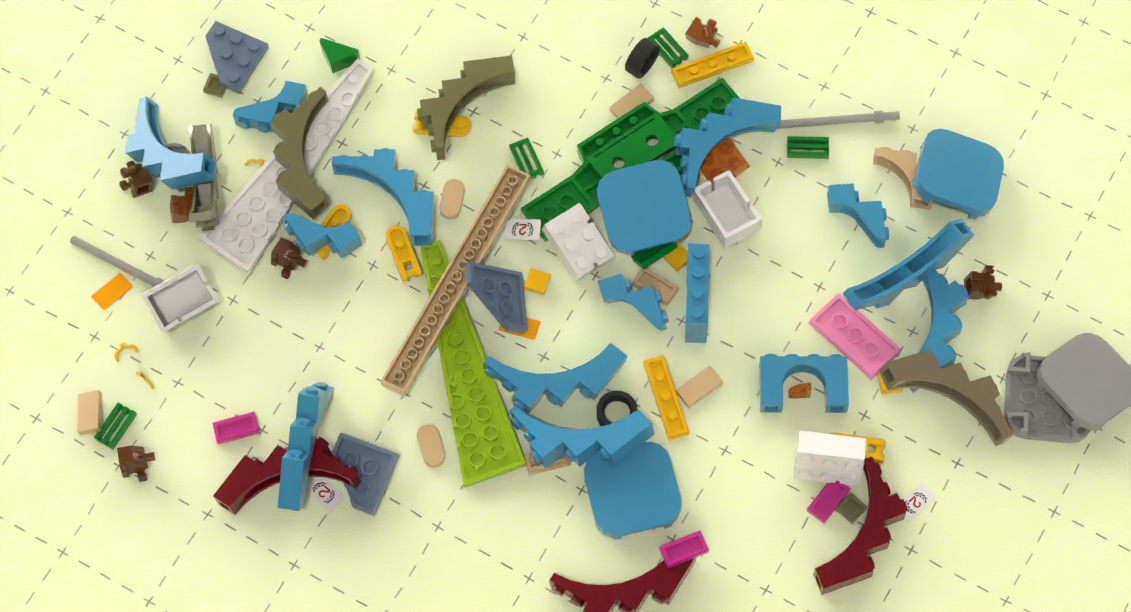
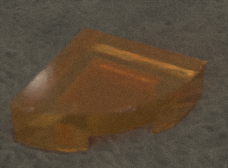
[788,383,812,399]

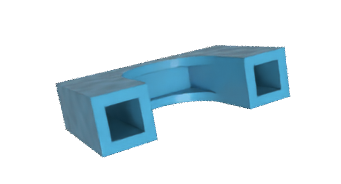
[685,243,709,343]
[759,354,849,413]

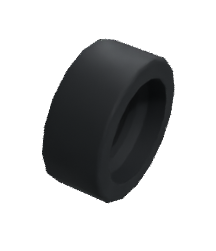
[625,38,660,79]
[597,391,637,426]

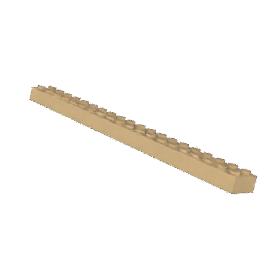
[381,164,530,397]

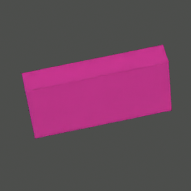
[212,412,260,445]
[807,481,851,524]
[659,531,709,569]

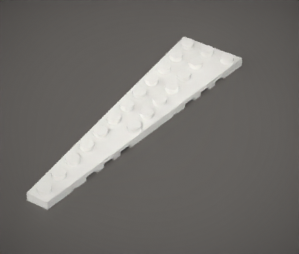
[200,58,374,275]

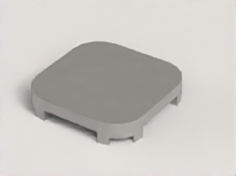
[1036,333,1131,432]
[1004,352,1092,443]

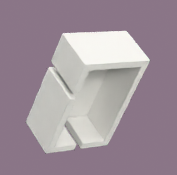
[693,170,762,249]
[542,203,614,282]
[140,263,219,333]
[793,430,866,486]

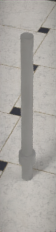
[777,110,900,129]
[70,236,164,288]

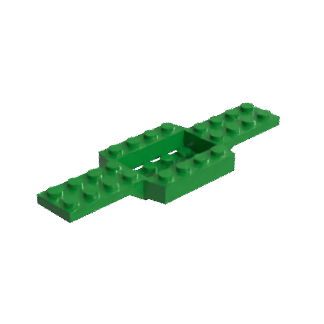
[521,77,739,242]

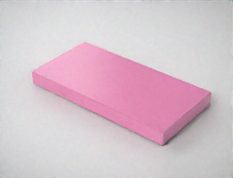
[809,293,901,380]

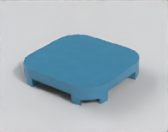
[912,129,1004,219]
[597,160,691,255]
[584,442,681,539]

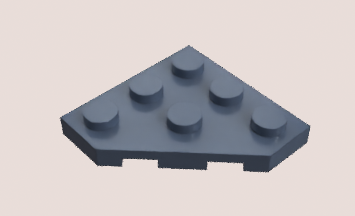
[205,21,269,94]
[465,261,528,334]
[332,433,400,516]

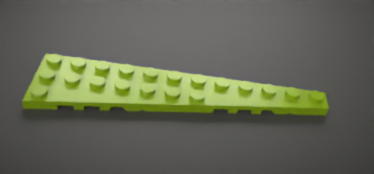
[420,240,526,488]

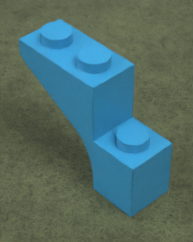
[233,81,308,133]
[827,183,889,248]
[283,213,362,258]
[598,273,669,331]

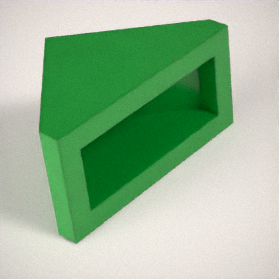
[319,38,360,73]

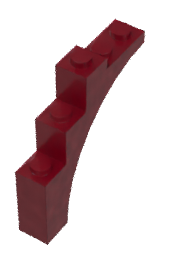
[213,437,361,515]
[813,457,908,595]
[549,558,696,612]

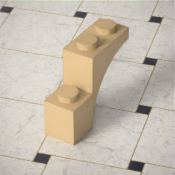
[873,147,933,210]

